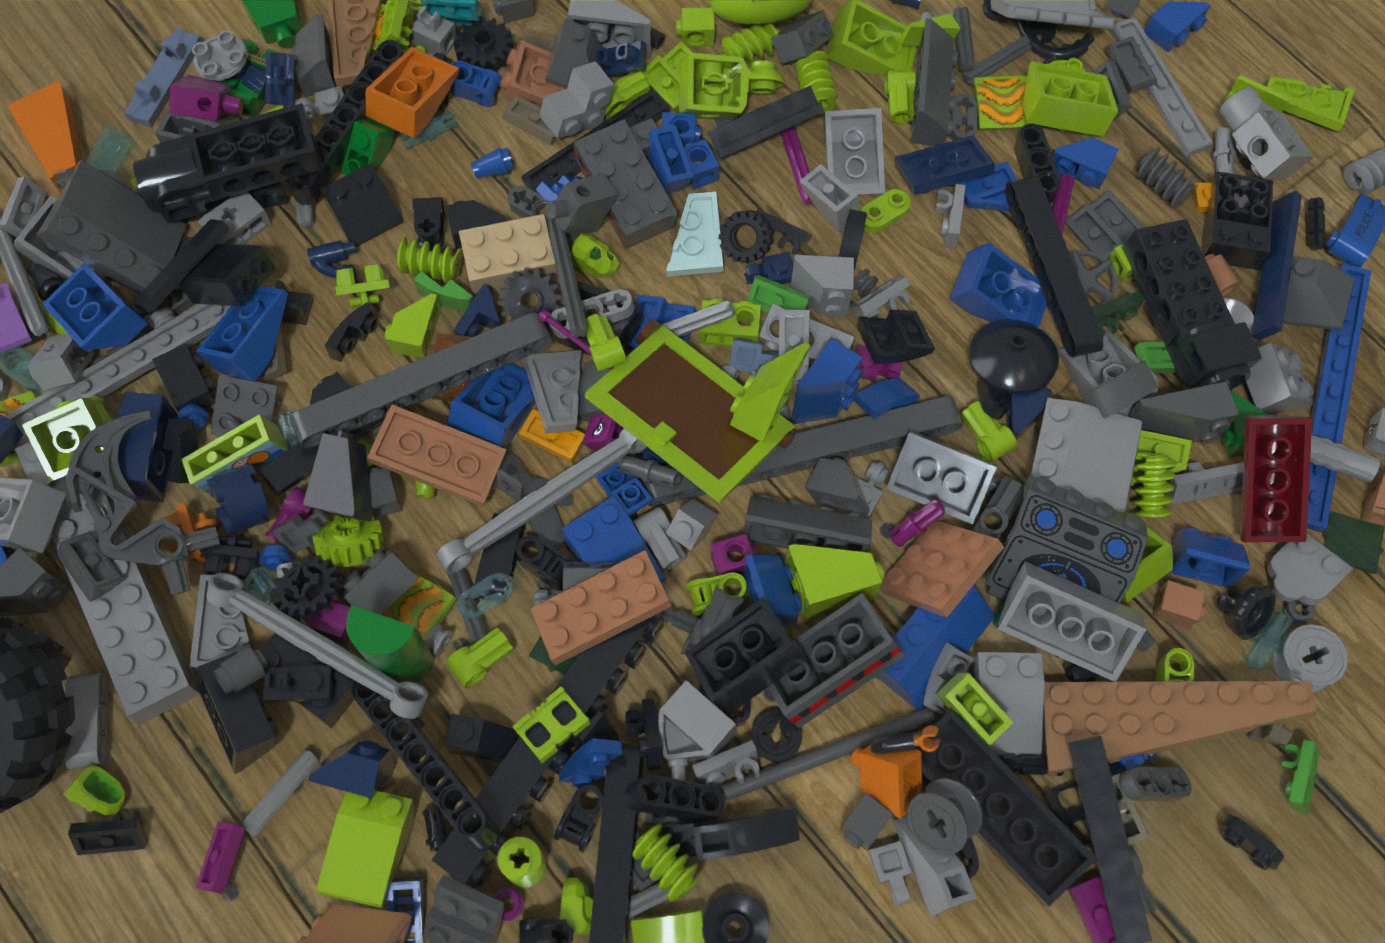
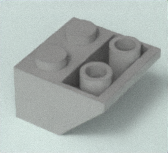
[1246,342,1314,415]

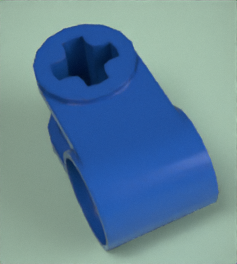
[450,61,502,107]

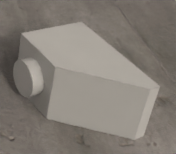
[800,164,861,233]

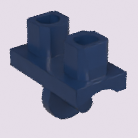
[596,41,646,78]
[265,52,296,106]

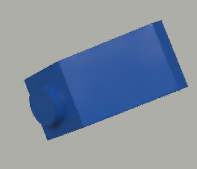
[648,125,694,194]

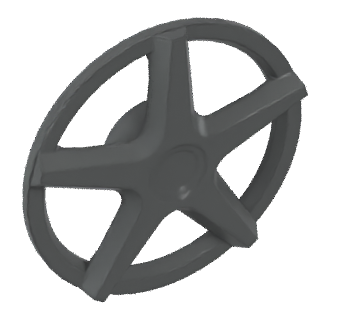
[1070,250,1118,310]

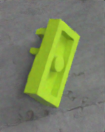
[378,0,412,50]

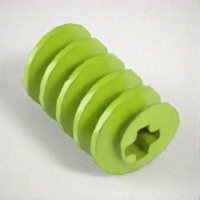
[721,23,778,64]
[795,51,837,115]
[397,237,463,283]
[1132,452,1177,518]
[632,823,704,902]
[498,837,546,888]

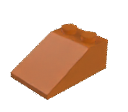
[366,47,459,138]

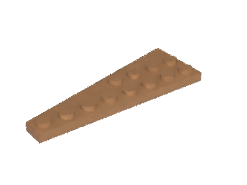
[327,0,381,86]
[1043,681,1317,776]

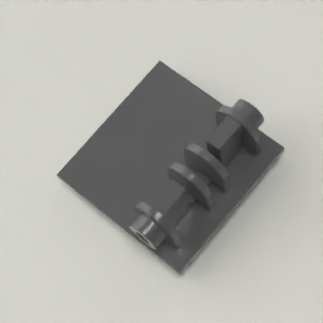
[210,375,282,436]

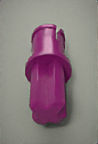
[889,500,946,547]

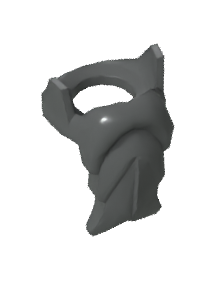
[681,588,744,655]

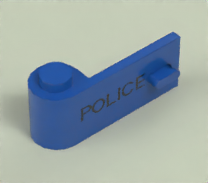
[1326,194,1385,268]

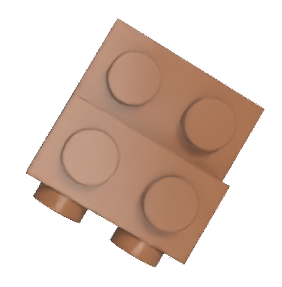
[500,40,565,105]

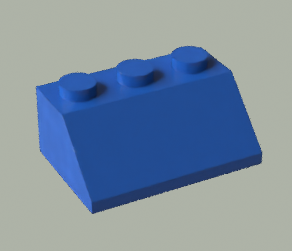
[42,263,148,351]
[791,338,863,424]

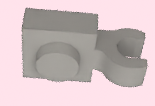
[868,841,912,906]

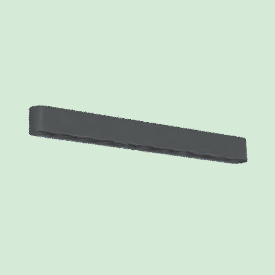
[642,396,963,507]

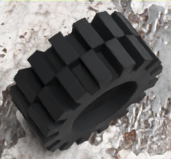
[719,210,774,263]

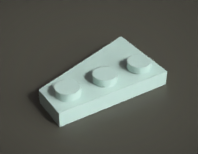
[666,192,724,277]

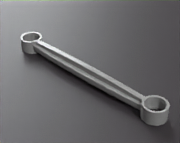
[437,429,647,574]
[206,573,428,719]

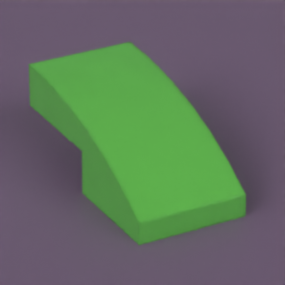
[413,271,473,312]

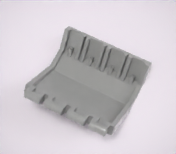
[990,0,1115,29]

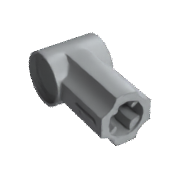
[632,506,686,572]

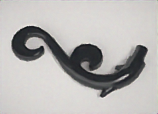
[982,0,1095,64]

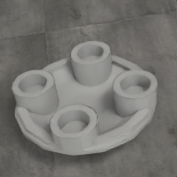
[192,30,248,81]

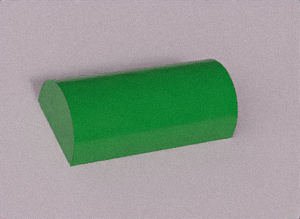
[346,605,435,683]

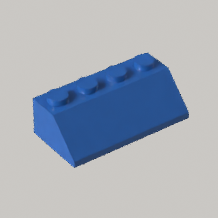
[876,586,995,711]

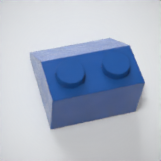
[1169,528,1250,588]
[743,554,802,625]

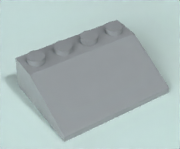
[1031,398,1143,514]

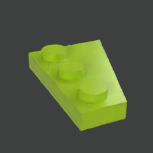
[1266,76,1355,132]

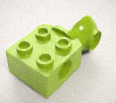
[679,52,785,120]

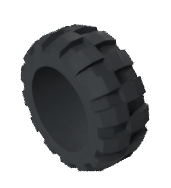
[0,616,75,813]

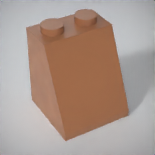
[297,904,412,943]

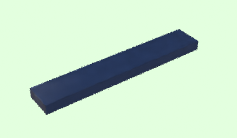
[1251,191,1302,341]

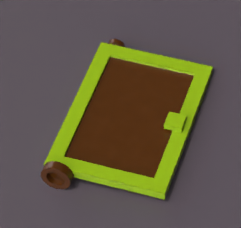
[585,319,795,504]

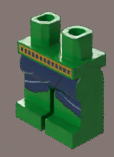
[212,39,278,118]

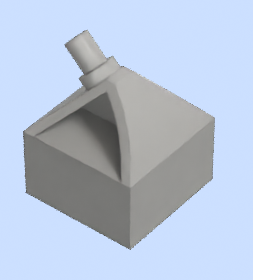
[659,680,738,781]

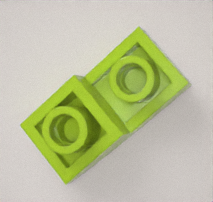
[631,909,705,943]

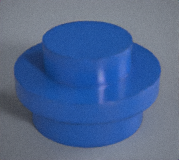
[177,404,208,432]
[259,545,291,571]

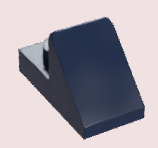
[453,284,500,343]

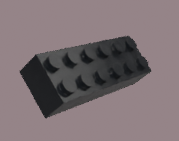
[915,709,1097,907]

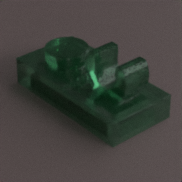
[1092,291,1144,337]

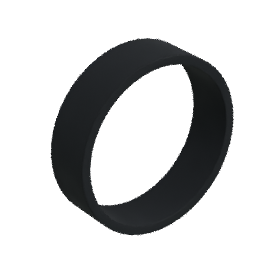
[839,209,867,270]

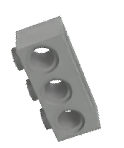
[759,304,856,361]

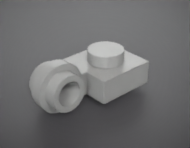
[295,86,344,121]
[853,461,889,519]

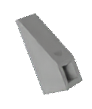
[893,816,977,917]

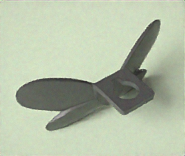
[491,448,574,547]

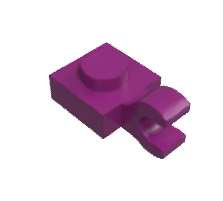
[854,344,903,383]

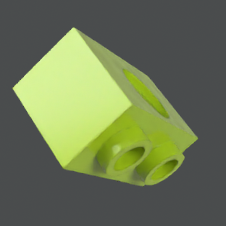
[936,672,1013,746]

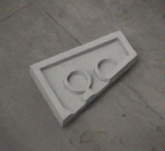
[189,574,251,670]

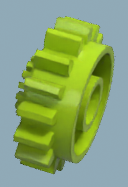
[312,515,384,567]

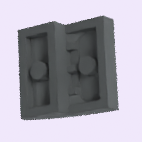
[1065,190,1144,263]

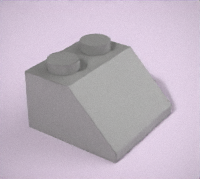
[790,255,854,318]

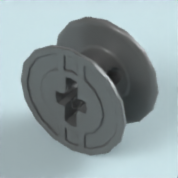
[907,778,983,855]

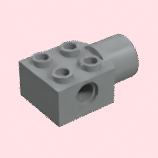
[1219,87,1314,179]

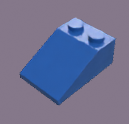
[950,243,1048,327]
[196,284,288,382]
[447,363,536,448]
[562,496,666,583]

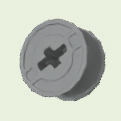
[1272,624,1348,692]

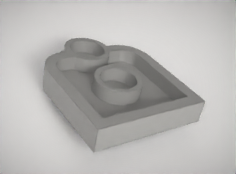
[1267,534,1353,605]

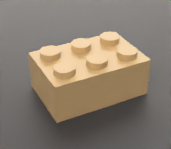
[459,214,558,297]

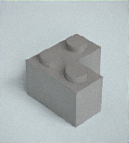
[539,61,614,139]

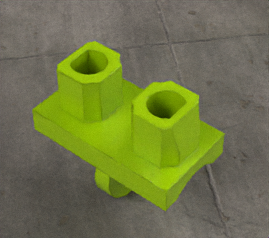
[333,264,390,307]

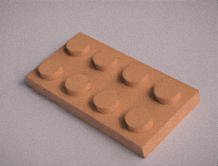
[367,404,507,507]
[530,550,672,666]

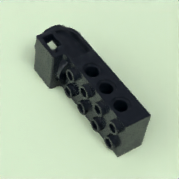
[133,103,324,223]
[1122,219,1262,390]

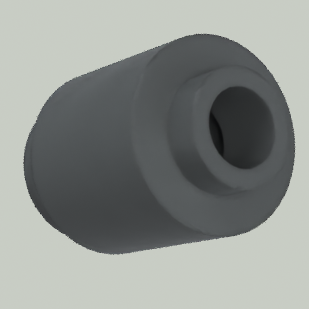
[214,648,268,694]

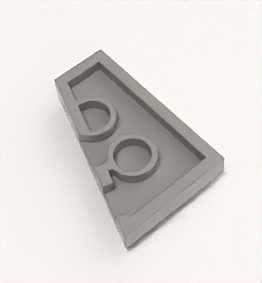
[523,350,582,434]

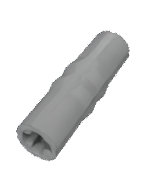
[1310,435,1380,483]

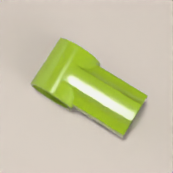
[885,70,915,125]
[605,71,650,118]
[586,314,627,372]
[960,401,1017,462]
[446,627,514,689]

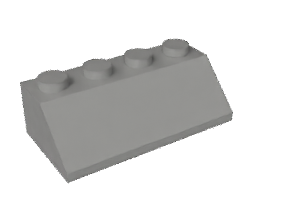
[997,561,1147,682]

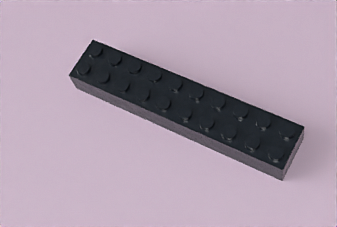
[432,612,662,889]

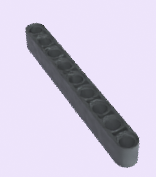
[290,313,552,448]

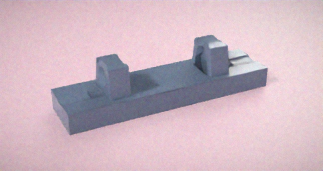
[124,28,203,128]

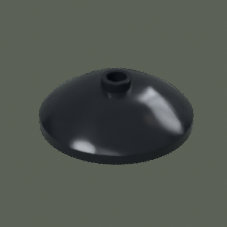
[969,319,1059,395]

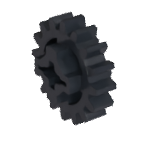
[271,555,343,623]

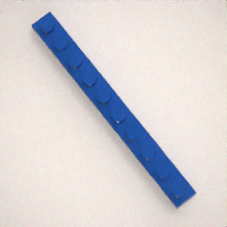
[1307,263,1371,533]

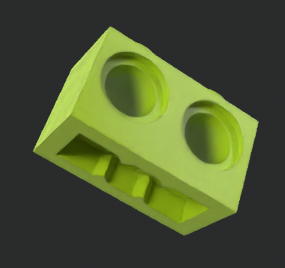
[699,299,761,347]

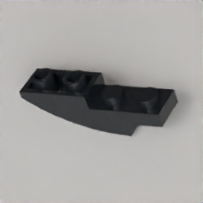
[662,806,800,860]

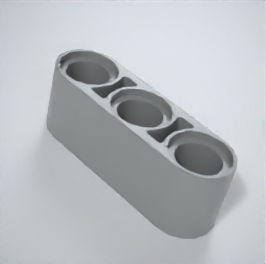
[64,673,108,769]

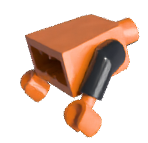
[850,725,941,819]

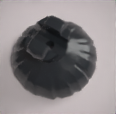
[1216,585,1276,640]

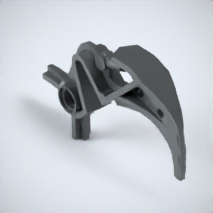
[66,410,220,596]

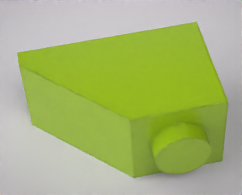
[385,294,441,358]

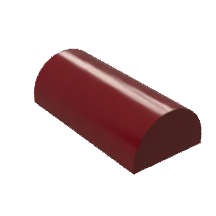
[1240,415,1312,543]

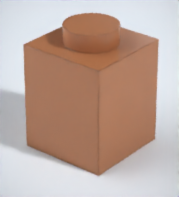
[1152,580,1207,629]

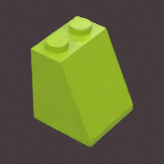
[785,544,884,622]

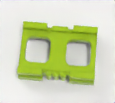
[513,687,591,764]

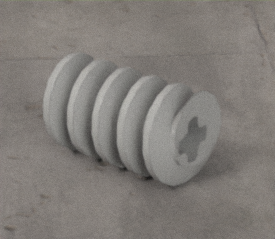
[1343,147,1385,194]

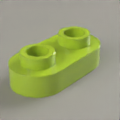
[861,189,911,233]

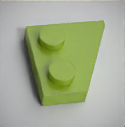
[1131,430,1192,486]

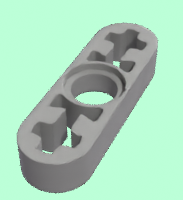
[549,289,634,339]

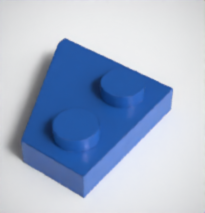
[957,161,1017,211]

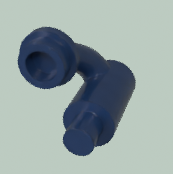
[307,240,358,282]

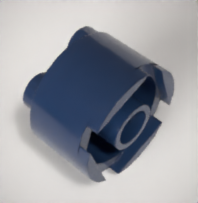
[206,463,269,534]

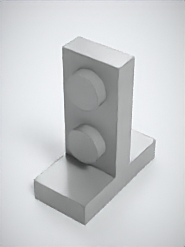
[779,310,810,385]

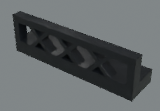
[708,85,824,158]

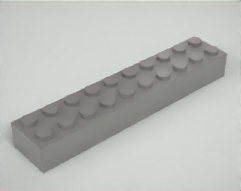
[15,442,199,724]

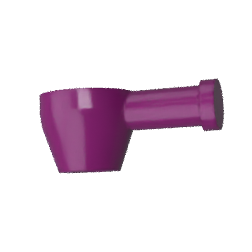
[265,486,314,542]

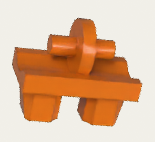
[164,502,220,564]

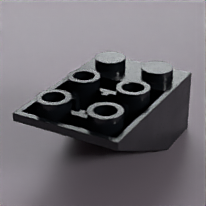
[1202,171,1273,270]

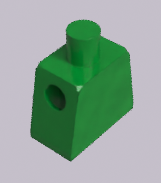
[242,0,302,48]

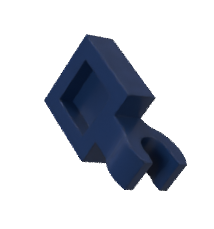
[744,252,793,284]

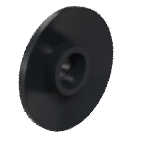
[702,893,769,943]

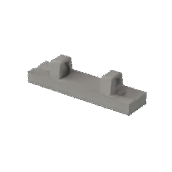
[1167,460,1244,505]

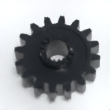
[453,17,514,72]
[498,267,562,328]

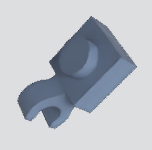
[729,338,779,372]

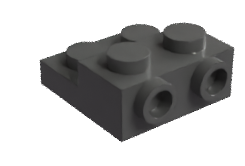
[423,875,505,943]

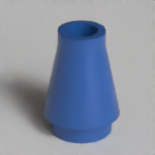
[471,147,515,179]

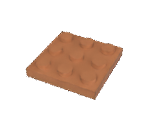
[880,521,1004,618]

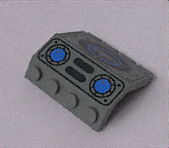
[985,475,1148,603]

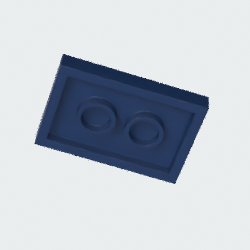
[895,135,995,195]

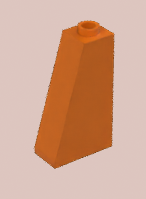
[7,80,82,193]

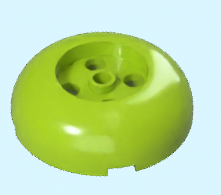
[708,0,812,24]

